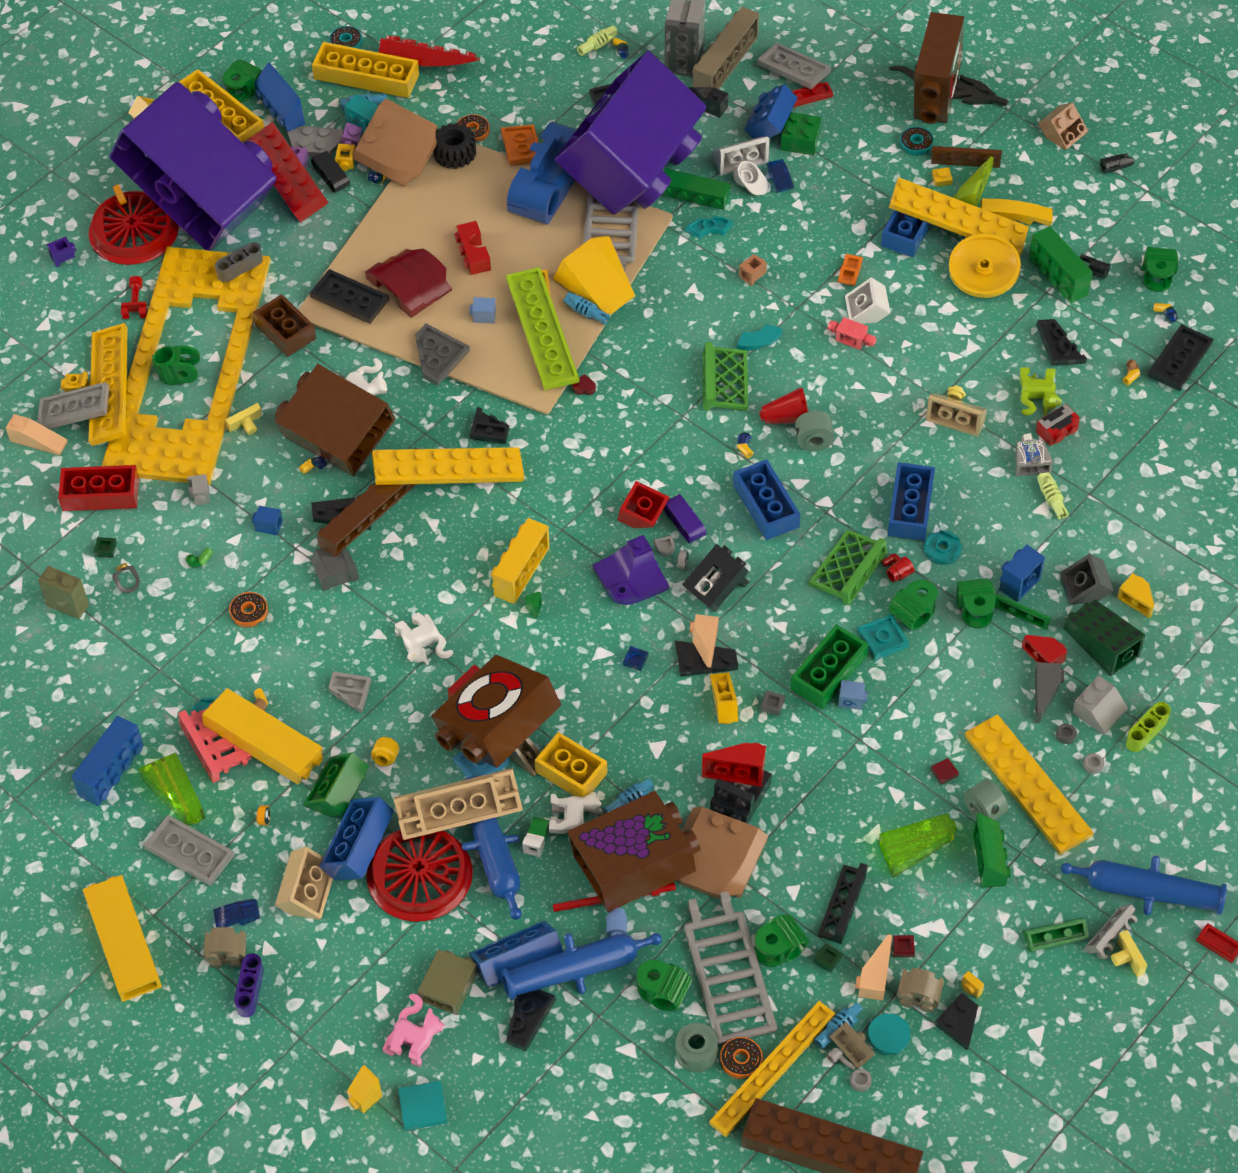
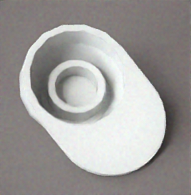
[733,161,768,196]

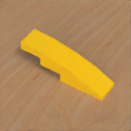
[980,199,1053,226]

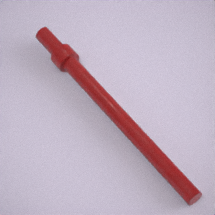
[553,882,676,912]

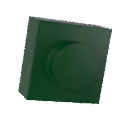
[93,537,117,558]
[813,943,843,973]

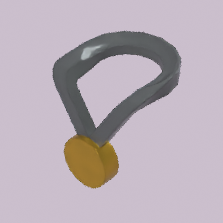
[112,563,140,593]

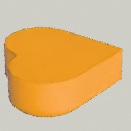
[112,184,127,205]

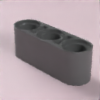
[215,242,263,282]

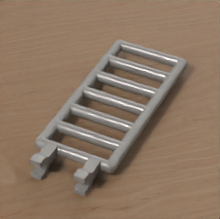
[583,192,639,271]
[684,891,777,1044]

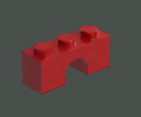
[454,221,491,275]

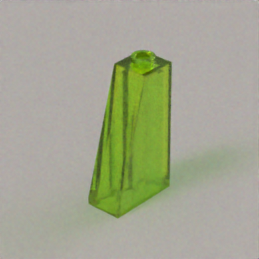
[139,752,205,825]
[878,813,957,878]

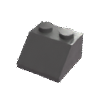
[1060,553,1114,605]

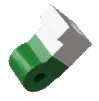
[522,817,550,858]

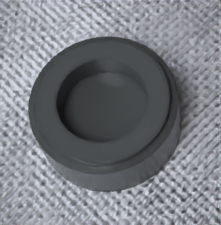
[1056,724,1077,744]

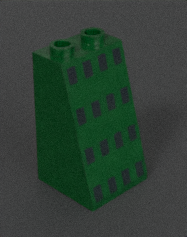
[1064,599,1145,676]

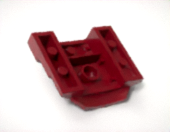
[365,248,452,318]

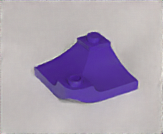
[592,535,669,605]

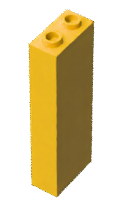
[202,688,323,785]
[82,875,162,1002]

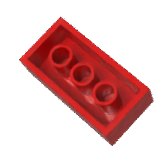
[58,465,139,511]

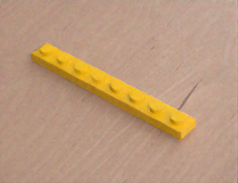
[710,1001,836,1137]

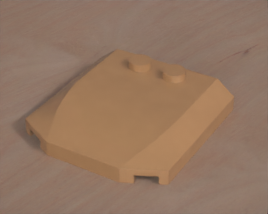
[353,99,438,187]
[676,807,768,899]

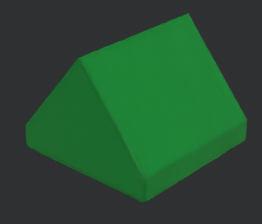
[524,592,542,618]

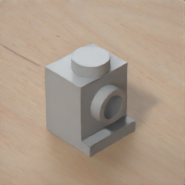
[188,474,210,505]

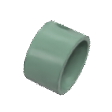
[795,411,834,451]
[963,779,1008,820]
[675,1023,718,1073]

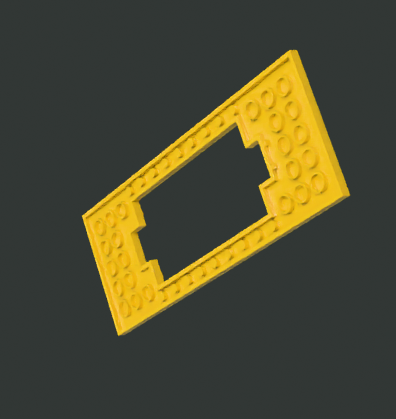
[102,247,271,485]

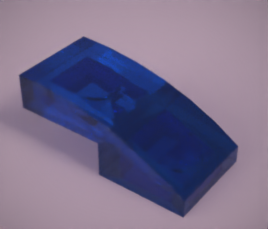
[766,159,794,193]
[213,899,260,928]

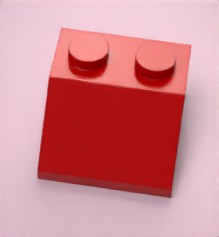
[617,481,669,528]

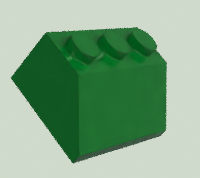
[303,752,369,817]
[973,813,1010,888]

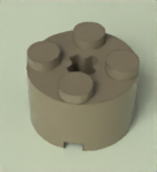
[203,927,247,968]
[897,968,944,1013]

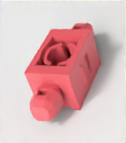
[827,317,876,350]

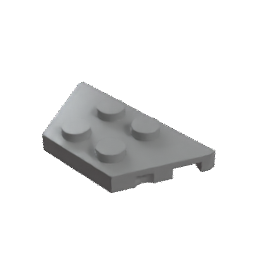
[286,126,343,157]

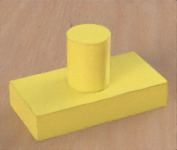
[226,403,262,435]
[1111,930,1147,977]

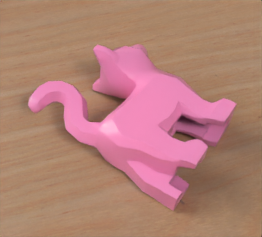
[383,994,445,1067]

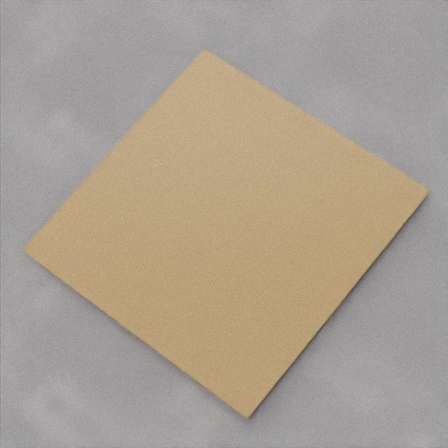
[298,144,673,414]

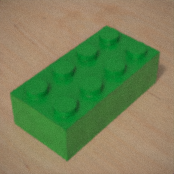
[1029,226,1093,303]
[790,624,868,709]

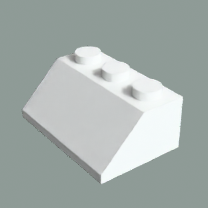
[713,137,769,176]

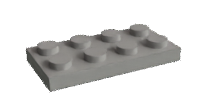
[757,43,831,89]
[37,382,109,429]
[144,815,235,886]

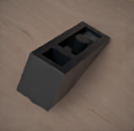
[688,87,728,118]

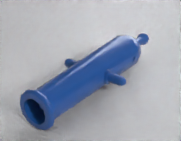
[462,776,522,920]
[1061,855,1227,915]
[501,933,662,1000]

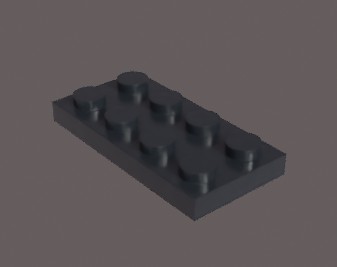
[310,269,389,324]
[1148,324,1214,391]

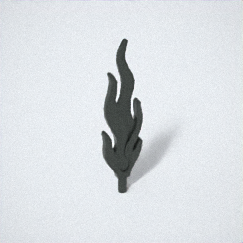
[889,65,1009,106]

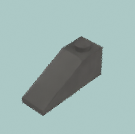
[1035,662,1064,723]

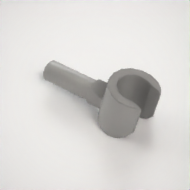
[827,1048,856,1070]

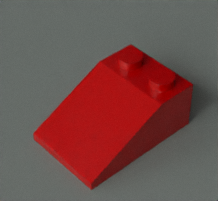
[701,742,766,787]

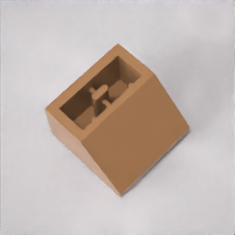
[1038,102,1088,150]

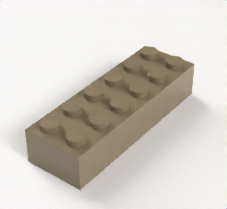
[692,7,759,89]

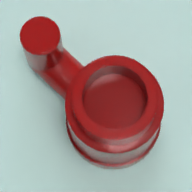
[881,553,915,583]

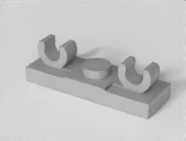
[1084,904,1138,959]

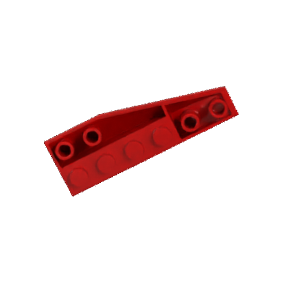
[378,35,481,66]

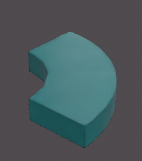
[685,216,733,239]
[737,324,783,350]

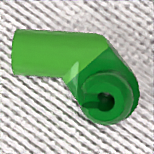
[185,547,213,568]

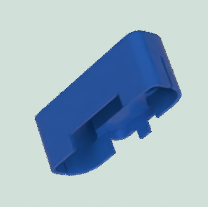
[507,121,576,225]

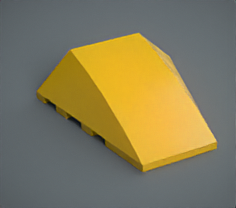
[553,236,635,315]

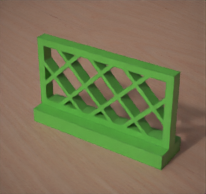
[702,342,748,411]
[809,529,888,605]

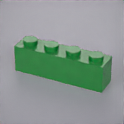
[662,168,731,210]

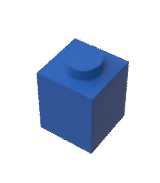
[252,505,283,535]

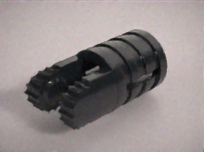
[1100,153,1135,174]
[1080,254,1111,279]

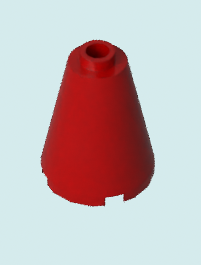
[759,387,809,424]

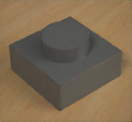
[760,691,785,716]

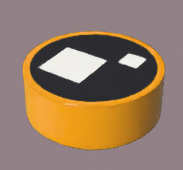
[257,805,271,826]

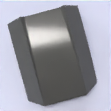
[310,548,359,591]

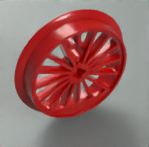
[88,191,179,265]
[367,829,473,922]

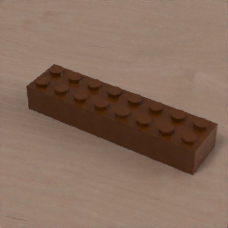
[741,1098,923,1173]

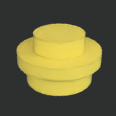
[947,385,966,400]

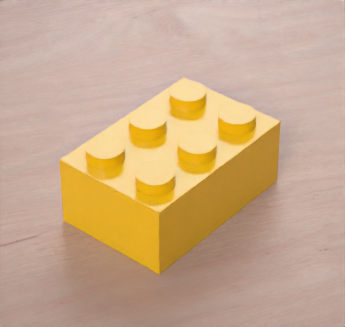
[535,732,607,797]

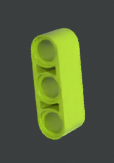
[1126,702,1171,752]

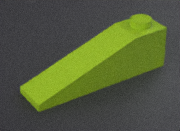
[953,157,994,207]

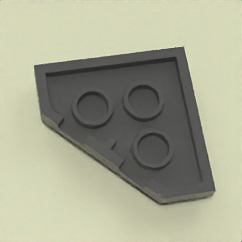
[415,323,470,386]

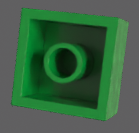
[781,112,822,156]

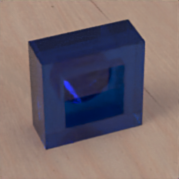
[623,646,649,671]

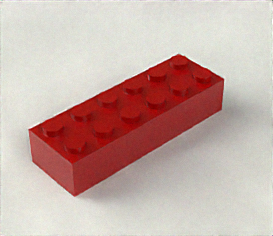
[247,122,329,222]

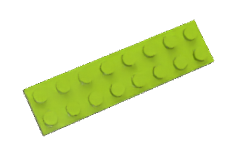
[506,267,579,391]

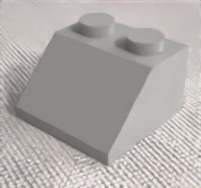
[1072,675,1128,735]

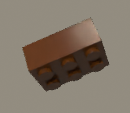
[253,294,316,357]

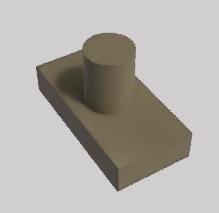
[829,1022,875,1069]

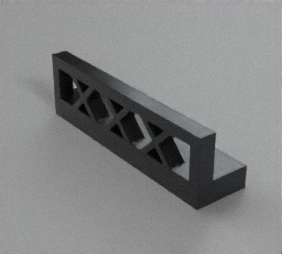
[818,863,868,944]

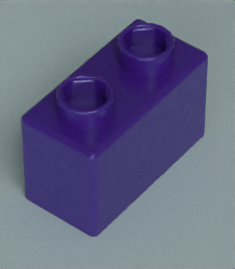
[554,50,706,215]
[109,82,277,251]

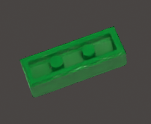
[995,594,1052,630]
[1022,917,1090,952]

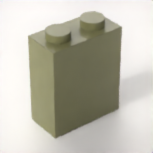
[38,566,89,619]
[417,949,478,1015]

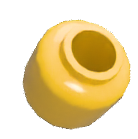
[371,737,400,767]

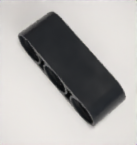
[311,151,350,193]

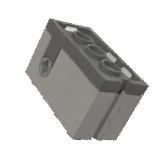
[665,0,705,77]

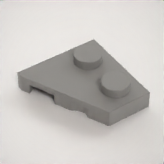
[328,671,372,713]

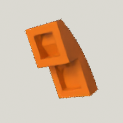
[838,254,863,286]

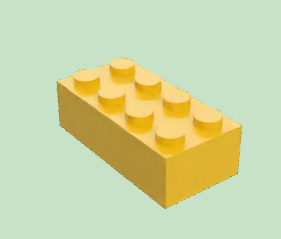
[491,518,550,604]

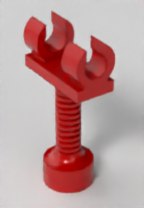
[121,276,148,319]

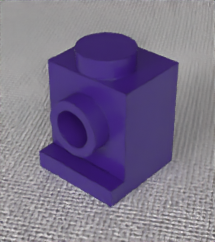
[47,236,76,267]

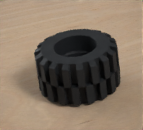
[433,123,476,169]

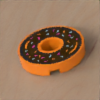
[457,114,490,142]
[229,592,268,627]
[720,1037,763,1079]

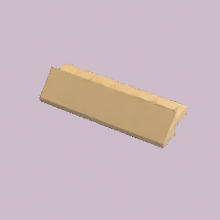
[394,768,523,840]

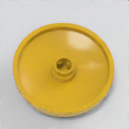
[949,234,1021,298]

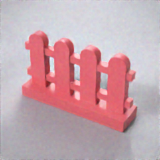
[178,704,252,783]

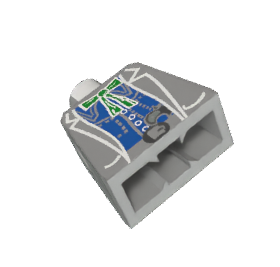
[1015,434,1053,477]

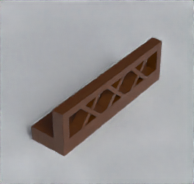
[931,146,1002,168]

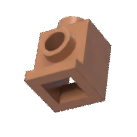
[739,254,767,286]

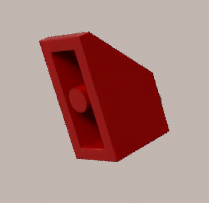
[1022,635,1067,664]

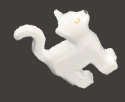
[345,358,388,396]
[395,612,453,665]
[549,792,603,834]

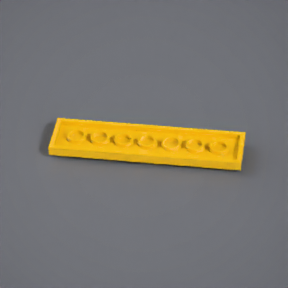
[888,177,1029,257]
[89,323,128,446]
[372,447,524,485]
[965,714,1094,855]

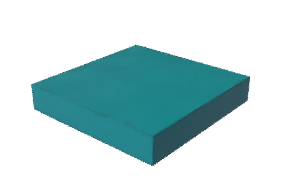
[857,614,910,661]
[398,1081,447,1131]

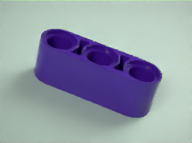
[664,494,707,543]
[234,953,264,1018]

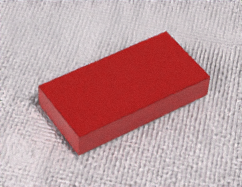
[1196,923,1238,964]

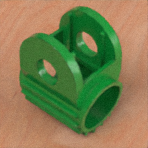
[223,59,263,103]
[1141,247,1178,292]
[151,345,200,385]
[956,578,997,629]
[888,579,938,630]
[755,914,809,967]
[637,960,692,1011]

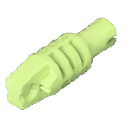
[577,25,617,56]
[1037,472,1069,519]

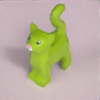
[1019,367,1062,416]

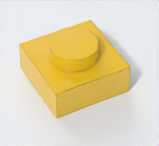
[932,167,953,187]
[961,971,984,999]

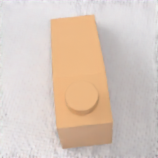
[6,414,68,455]
[689,614,719,668]
[855,934,892,1001]

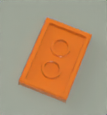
[501,125,539,165]

